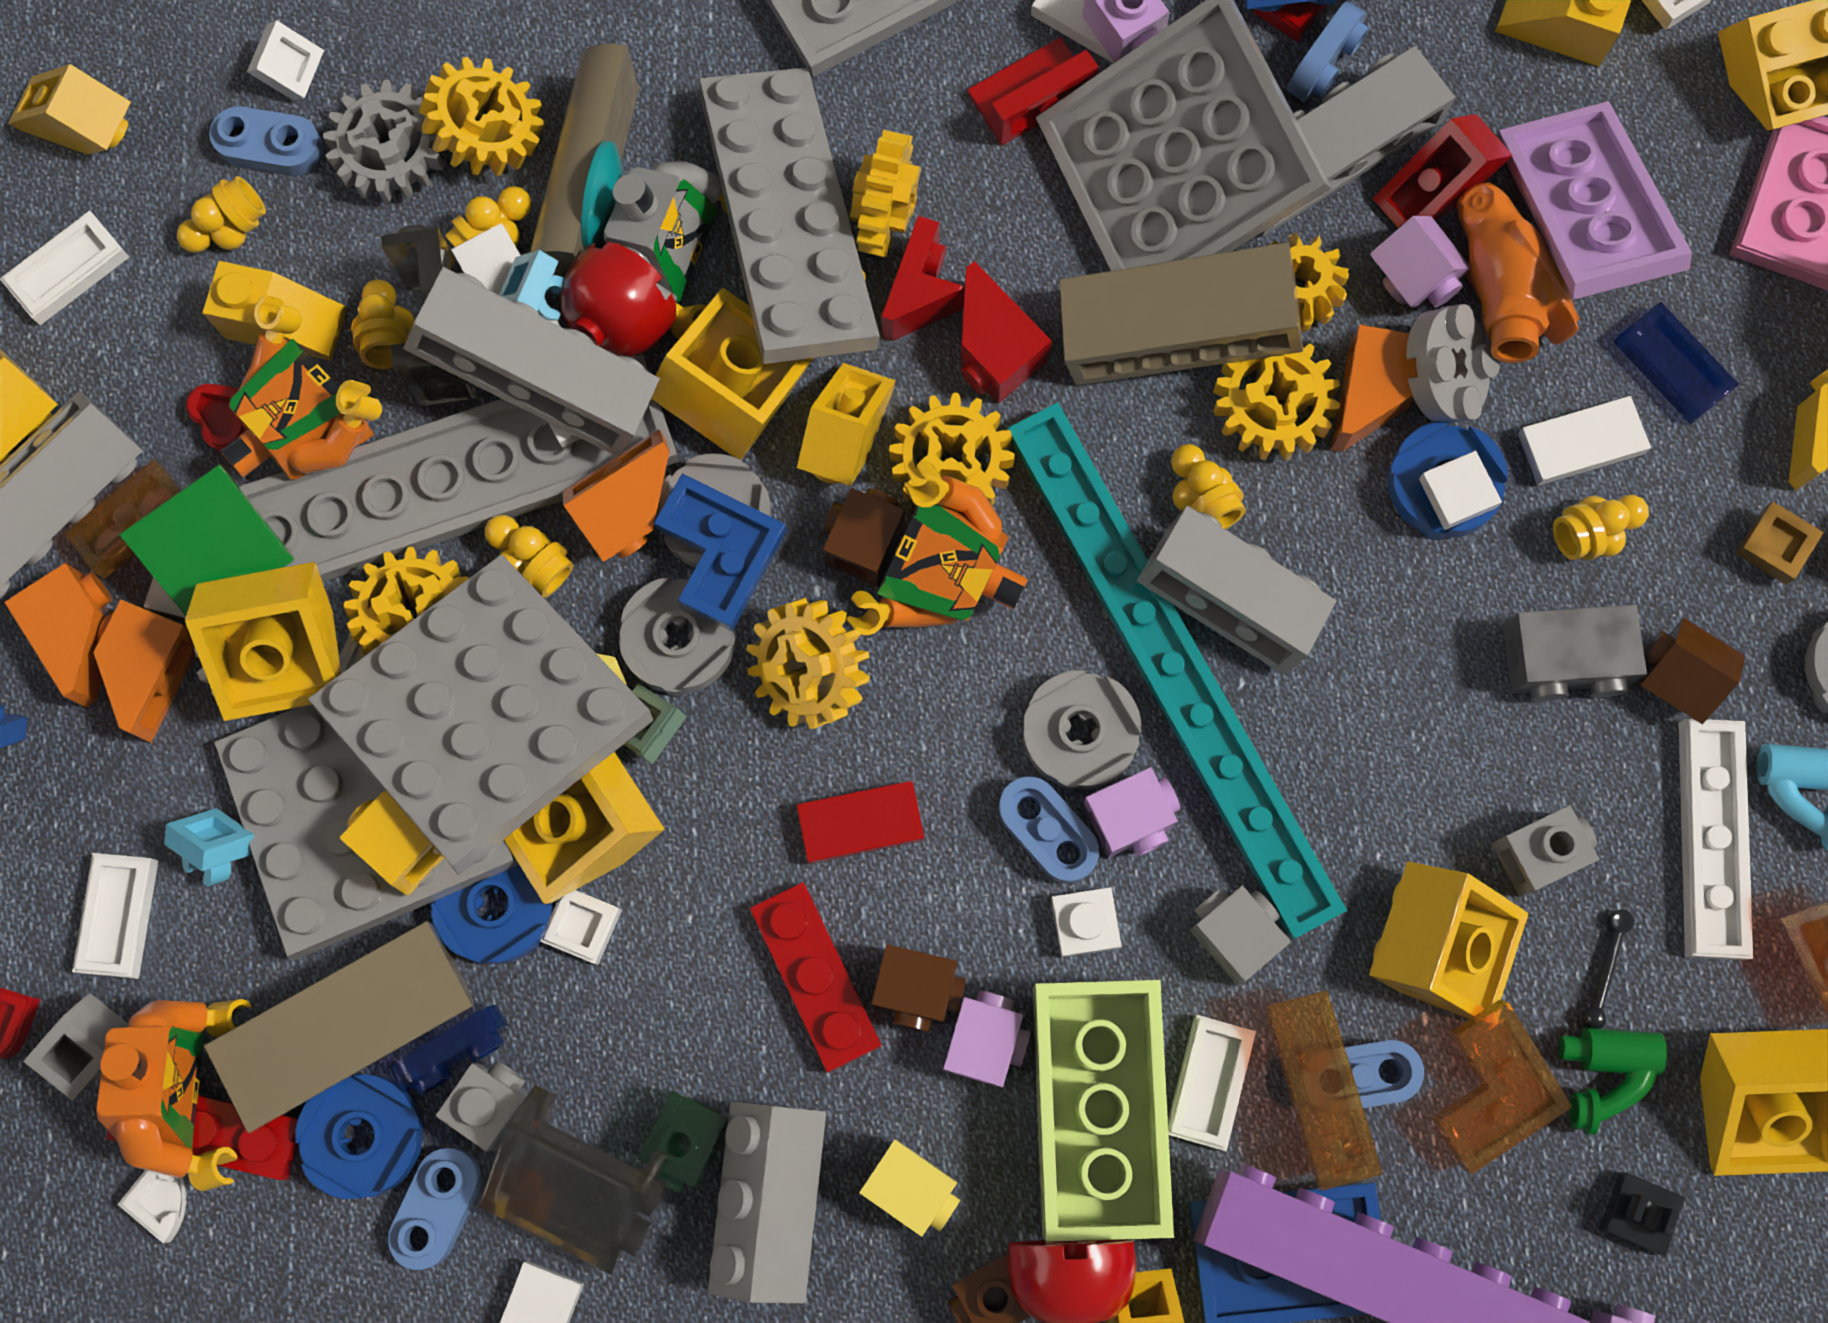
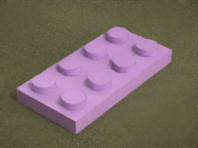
[1499,101,1692,300]

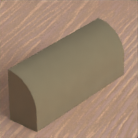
[529,44,639,278]
[1060,242,1303,386]
[204,921,474,1133]

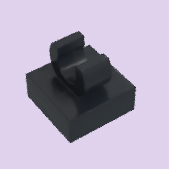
[1599,1172,1686,1257]

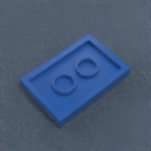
[1187,1182,1381,1323]

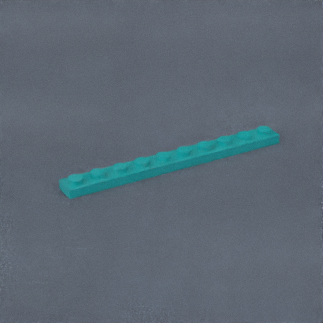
[1007,402,1347,941]

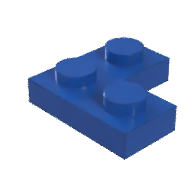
[654,473,787,632]

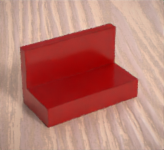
[967,37,1098,146]

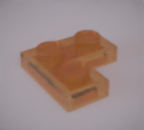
[65,458,182,579]
[1431,1000,1572,1175]

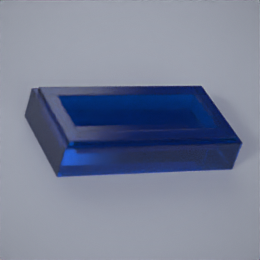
[1613,301,1739,425]

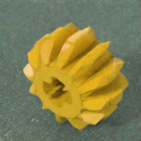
[1269,232,1349,333]

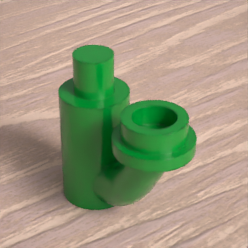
[1558,1028,1667,1135]

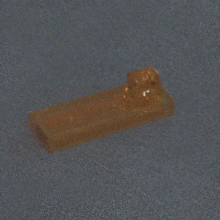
[1265,990,1383,1191]

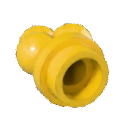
[177,176,266,253]
[445,186,532,247]
[351,279,415,369]
[1170,444,1246,530]
[1553,495,1649,561]
[484,515,574,598]

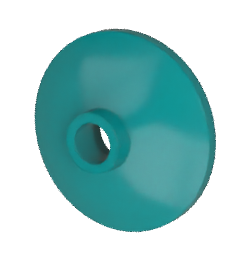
[581,140,623,249]

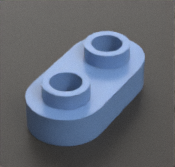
[1286,0,1369,103]
[209,106,324,176]
[999,777,1099,884]
[1298,1040,1424,1113]
[388,1148,482,1270]

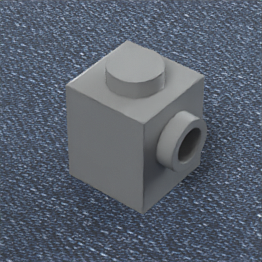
[1491,805,1600,897]
[1190,885,1291,985]
[23,993,128,1101]
[436,1060,536,1151]

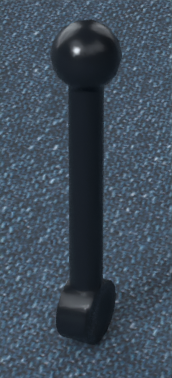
[1582,909,1635,1029]

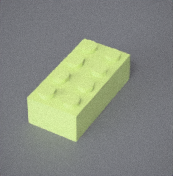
[1032,980,1174,1242]

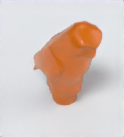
[1457,182,1580,363]

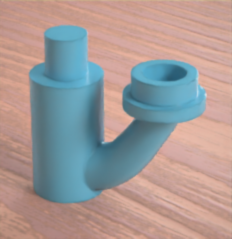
[1756,744,1828,851]

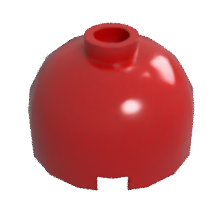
[559,242,677,357]
[1007,1239,1137,1323]

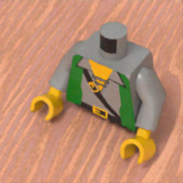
[604,161,728,339]

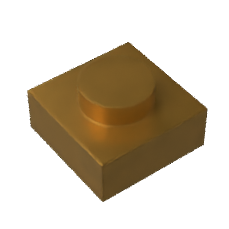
[1735,501,1824,585]

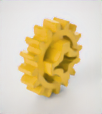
[419,57,544,176]
[849,129,921,257]
[1213,344,1340,461]
[889,393,1015,505]
[344,547,468,656]
[747,598,870,729]

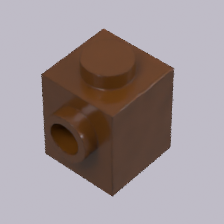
[823,488,906,587]
[1640,617,1746,725]
[872,944,966,1032]
[947,1249,1030,1323]

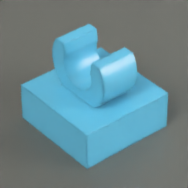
[499,250,565,321]
[164,808,254,887]

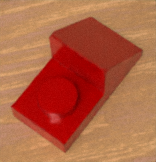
[881,216,965,341]

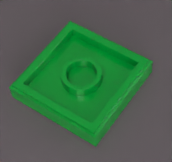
[119,463,295,616]

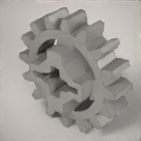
[323,80,448,203]

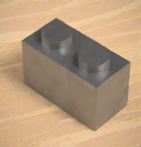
[1503,605,1647,701]

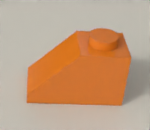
[1331,324,1418,452]
[563,429,670,562]
[5,563,112,708]
[93,599,195,743]

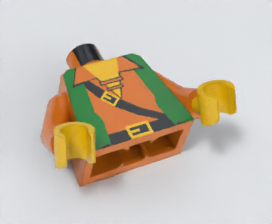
[220,296,382,479]
[846,460,1028,635]
[96,999,251,1191]

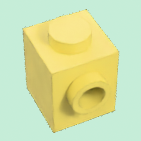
[859,1139,960,1237]

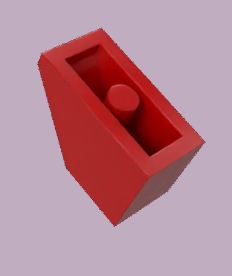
[1372,114,1512,229]
[961,261,1052,403]

